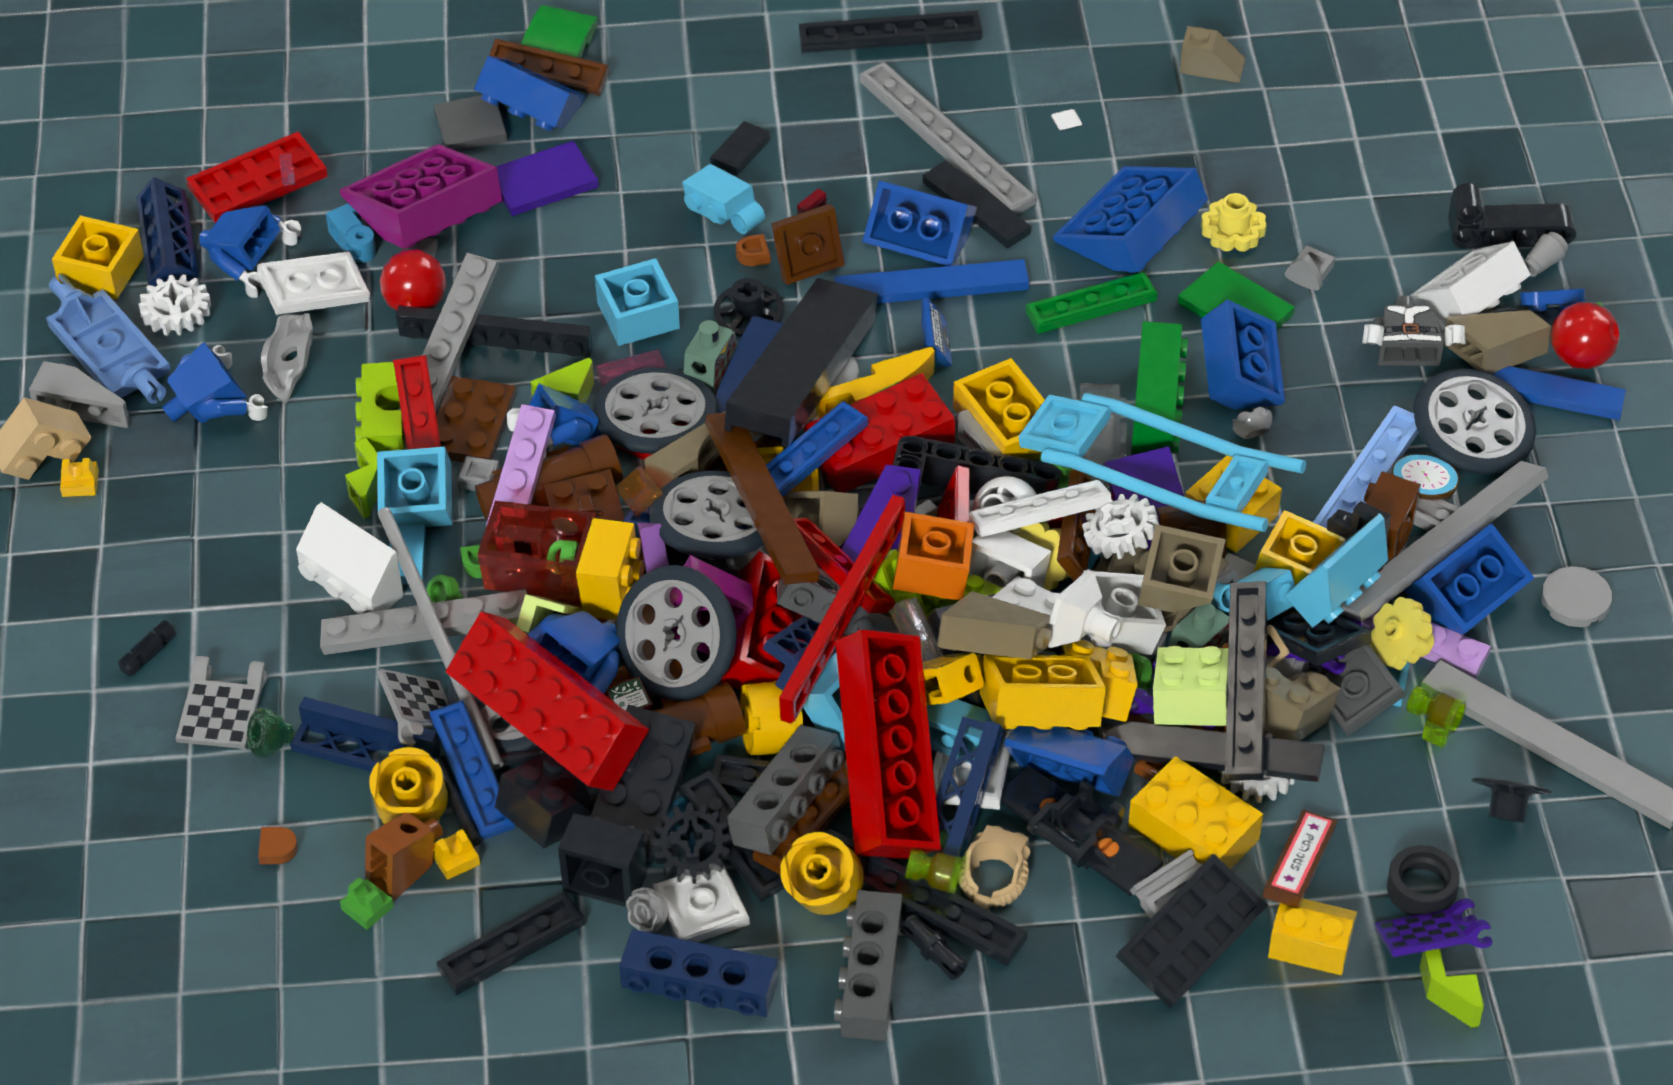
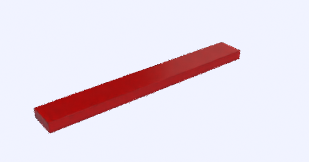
[779,494,905,724]

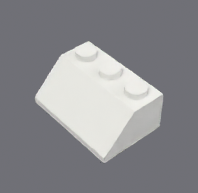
[1410,241,1531,325]
[296,502,403,614]

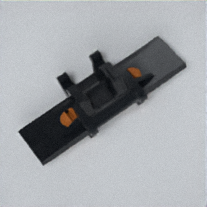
[1001,765,1164,896]

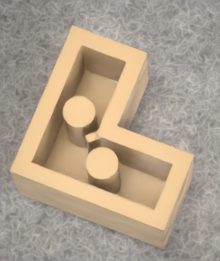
[0,397,91,480]

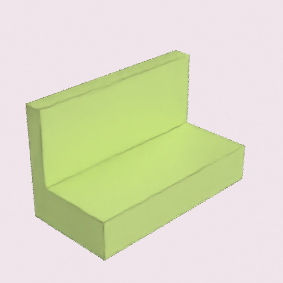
[516,594,582,633]

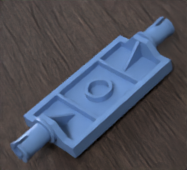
[46,274,171,404]

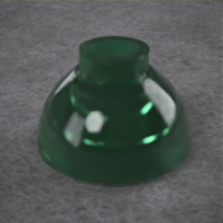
[247,707,294,757]

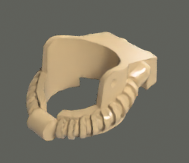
[958,825,1031,911]

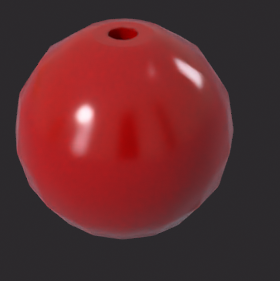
[380,249,447,311]
[1550,302,1620,369]

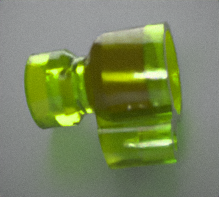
[1406,685,1466,748]
[905,849,963,894]

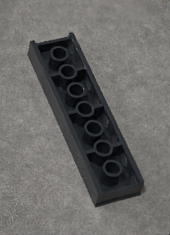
[724,278,878,447]

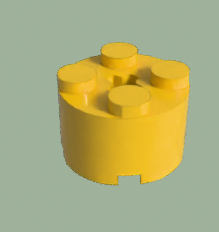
[740,681,803,755]
[369,747,448,825]
[780,832,864,915]

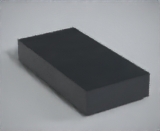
[710,121,770,176]

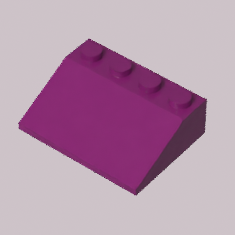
[339,144,502,248]

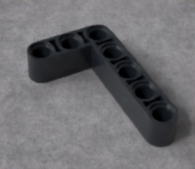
[893,436,1062,504]

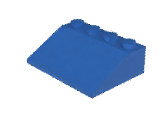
[1053,166,1208,273]

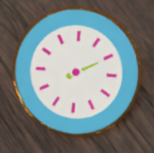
[1391,454,1459,500]

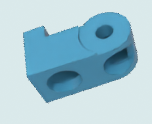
[326,203,376,263]

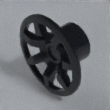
[714,278,784,336]
[1471,777,1552,823]

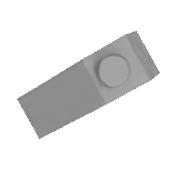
[29,361,130,428]

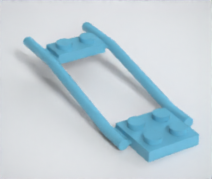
[1018,393,1306,532]

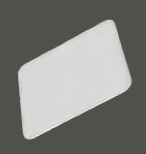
[1051,109,1082,130]

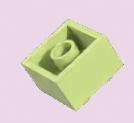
[1153,646,1228,726]

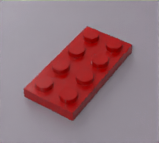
[186,132,328,223]

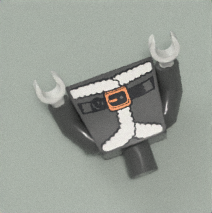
[1362,296,1465,366]

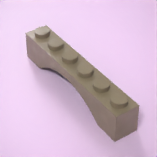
[644,407,817,493]

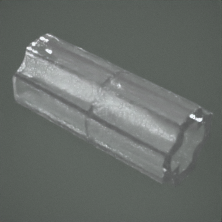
[889,597,945,663]

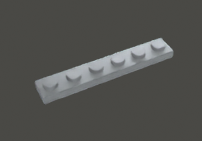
[398,253,499,412]
[320,589,528,655]

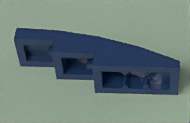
[715,316,783,413]

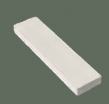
[968,480,1112,538]

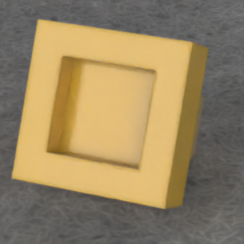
[60,458,99,497]
[433,829,480,880]

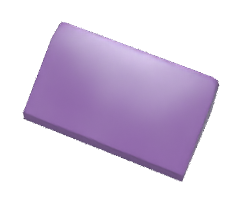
[637,522,669,573]

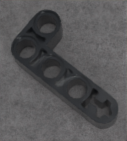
[1448,183,1576,249]

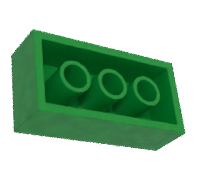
[1131,321,1188,455]

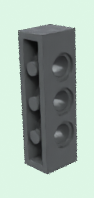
[777,568,919,636]
[727,725,844,855]
[834,890,902,1041]

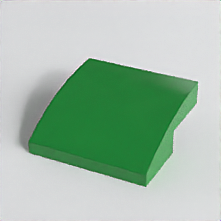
[521,5,599,58]

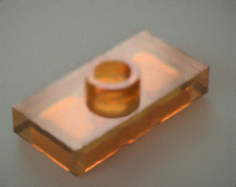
[616,466,663,517]

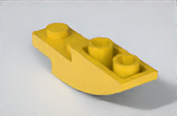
[816,347,935,419]

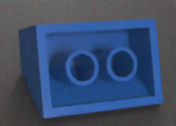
[474,55,586,131]
[862,180,977,266]
[1201,299,1285,410]
[1404,523,1534,635]
[1004,726,1134,798]

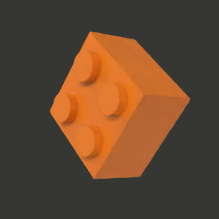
[893,512,974,601]

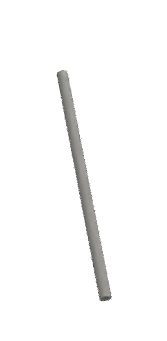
[377,507,504,770]

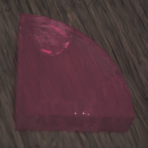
[279,153,296,186]

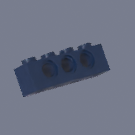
[619,929,778,1017]

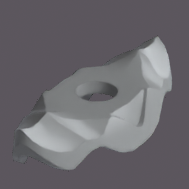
[261,314,313,404]

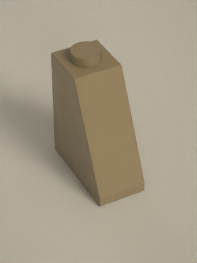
[1446,310,1551,374]
[937,591,1052,660]

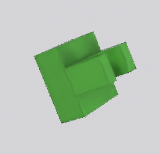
[340,877,394,930]

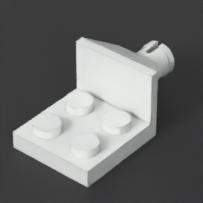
[993,570,1123,648]

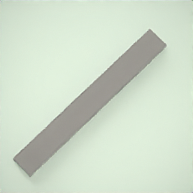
[859,61,1036,215]
[1340,461,1549,622]
[1420,660,1673,829]

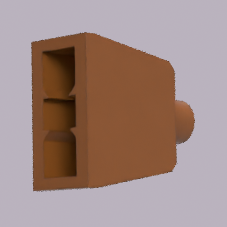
[365,813,443,902]

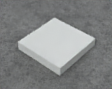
[653,862,750,942]

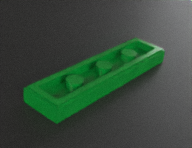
[1026,272,1158,334]

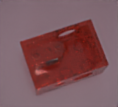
[477,500,597,601]

